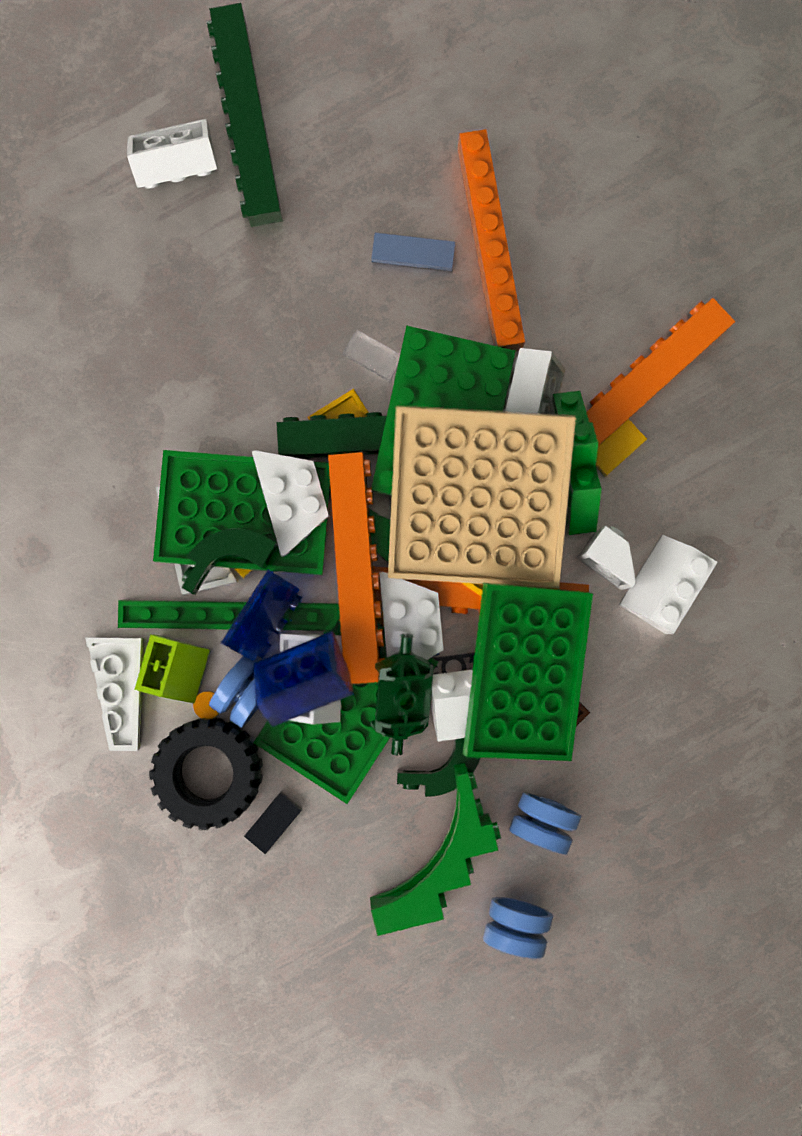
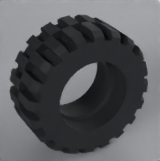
[149,718,263,830]

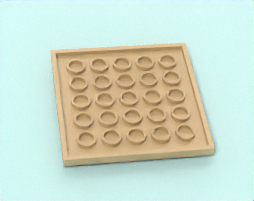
[388,406,575,589]

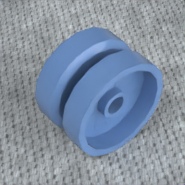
[209,655,278,729]
[509,792,582,855]
[483,897,553,959]

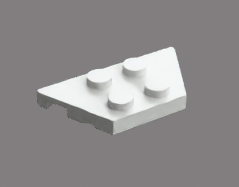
[252,450,329,557]
[379,572,444,660]

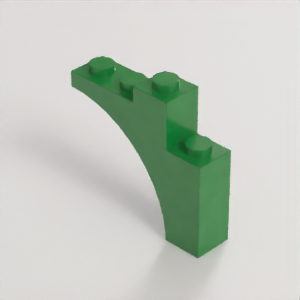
[552,391,602,535]

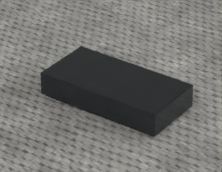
[244,792,302,854]

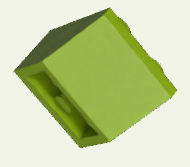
[134,634,211,703]

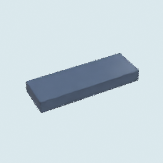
[372,233,455,271]

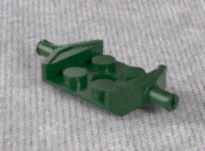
[370,633,434,756]

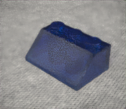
[221,569,303,661]
[253,631,353,727]

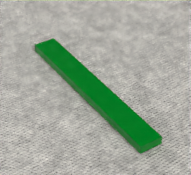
[118,600,339,631]

